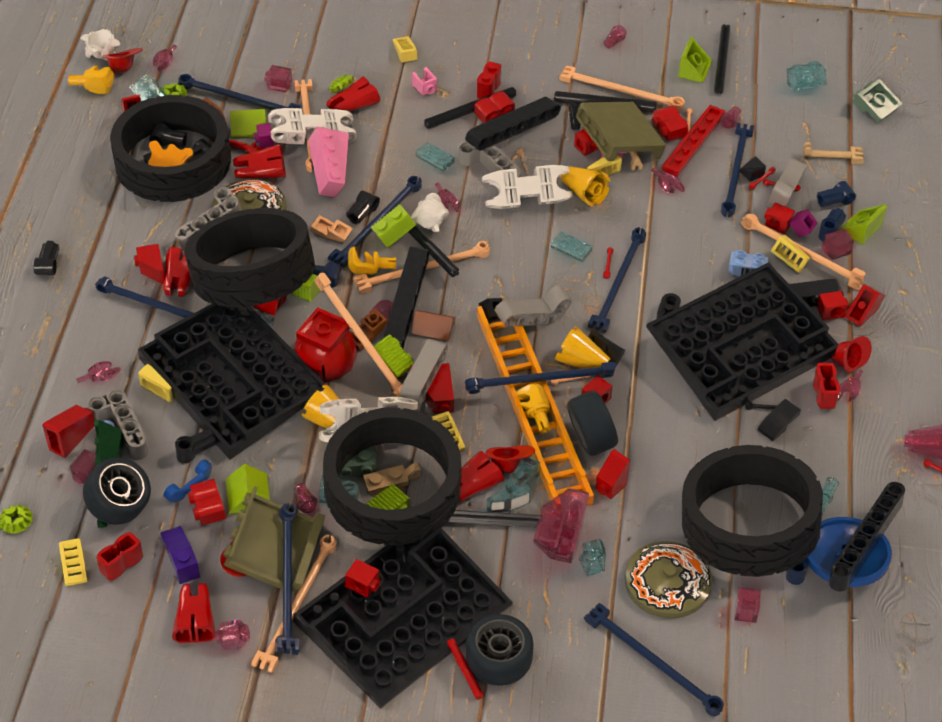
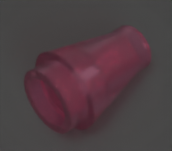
[603,25,627,49]
[721,107,741,129]
[294,483,317,513]

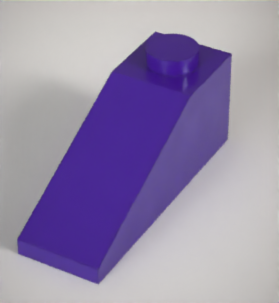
[160,526,200,584]

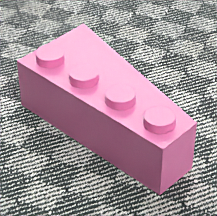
[308,126,349,198]

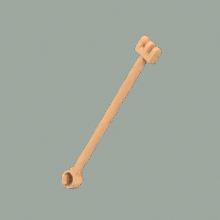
[559,66,685,112]
[294,79,313,173]
[741,214,866,290]
[353,241,490,294]
[315,273,402,397]
[251,535,337,673]

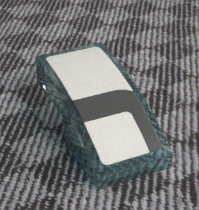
[487,485,531,513]

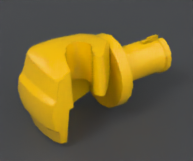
[68,65,115,94]
[348,247,396,275]
[516,383,552,434]

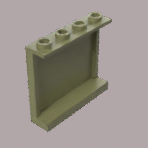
[576,102,666,161]
[223,486,325,595]

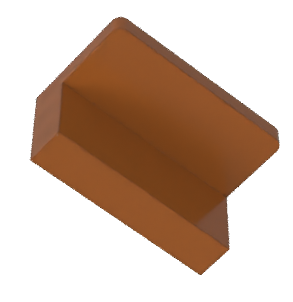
[411,310,456,340]

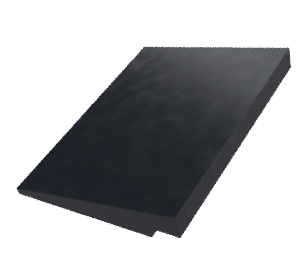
[646,262,839,421]
[138,304,326,460]
[293,527,513,709]

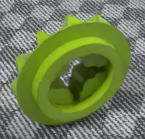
[328,74,354,93]
[159,82,187,97]
[0,503,33,534]

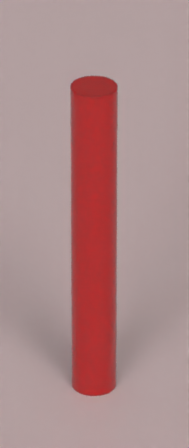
[447,638,484,700]

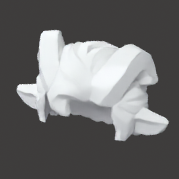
[80,29,120,61]
[411,193,449,232]

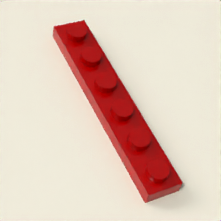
[662,105,725,177]

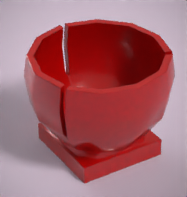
[293,307,357,382]

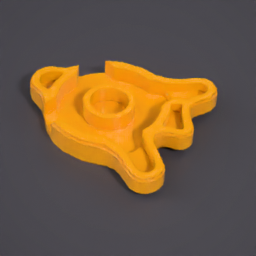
[148,141,194,167]

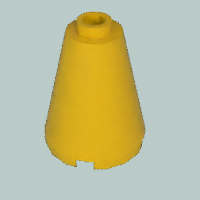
[561,166,610,206]
[555,326,611,369]
[302,385,340,428]

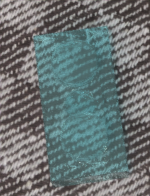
[416,142,455,172]
[551,231,593,262]

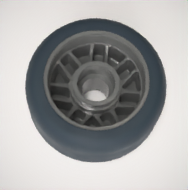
[567,391,618,456]
[83,457,151,525]
[466,614,534,686]

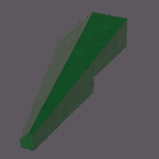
[94,420,124,528]

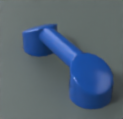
[164,459,212,502]

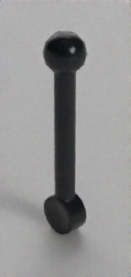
[745,401,777,410]

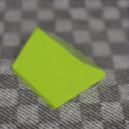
[678,37,712,82]
[230,109,266,138]
[839,204,887,245]
[226,463,270,514]

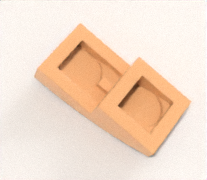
[310,215,353,242]

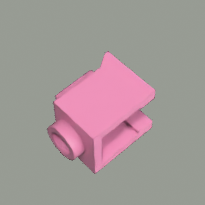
[412,67,437,96]

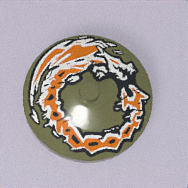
[213,179,287,210]
[625,541,712,618]

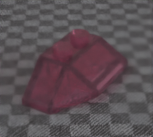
[533,489,589,563]

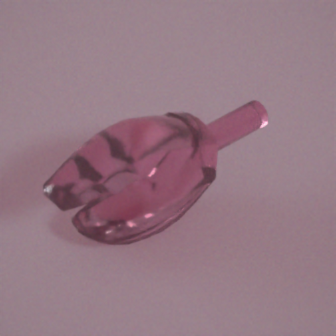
[152,44,177,72]
[651,168,685,193]
[435,182,460,212]
[76,361,121,383]
[837,369,863,402]

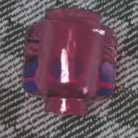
[215,619,250,650]

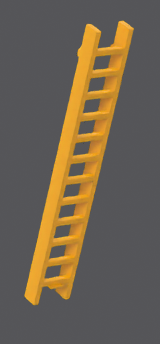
[477,306,594,513]

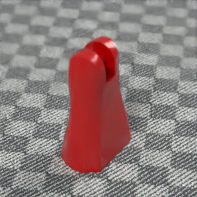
[326,76,380,112]
[233,144,286,179]
[163,247,192,297]
[441,450,504,503]
[172,583,216,643]

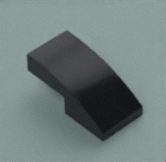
[758,399,801,441]

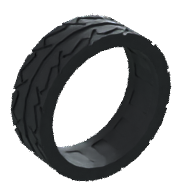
[110,95,231,202]
[185,208,315,307]
[323,407,461,545]
[682,445,823,577]

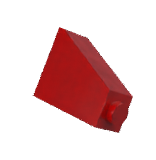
[410,363,454,414]
[42,404,94,458]

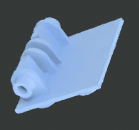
[728,250,768,276]

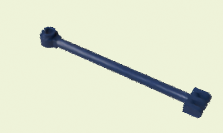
[178,74,302,116]
[721,123,754,217]
[328,176,422,268]
[588,227,646,332]
[95,276,218,323]
[465,362,616,394]
[275,503,299,655]
[584,603,724,716]

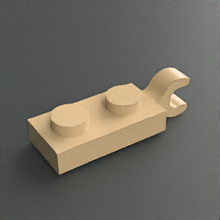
[363,463,421,496]

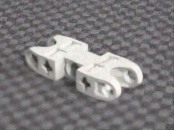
[268,108,357,144]
[482,165,573,209]
[319,397,418,443]

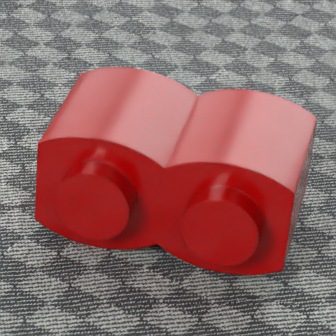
[477,61,501,99]
[474,91,515,123]
[652,106,689,141]
[813,363,840,409]
[187,479,226,526]
[96,532,144,581]

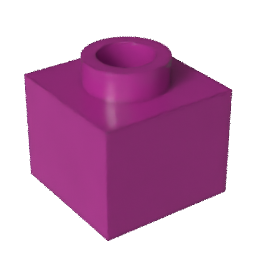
[254,123,274,148]
[789,209,818,237]

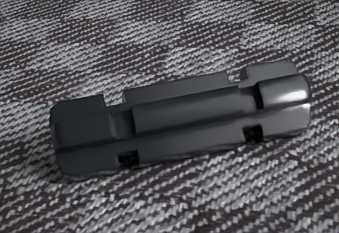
[568,102,581,130]

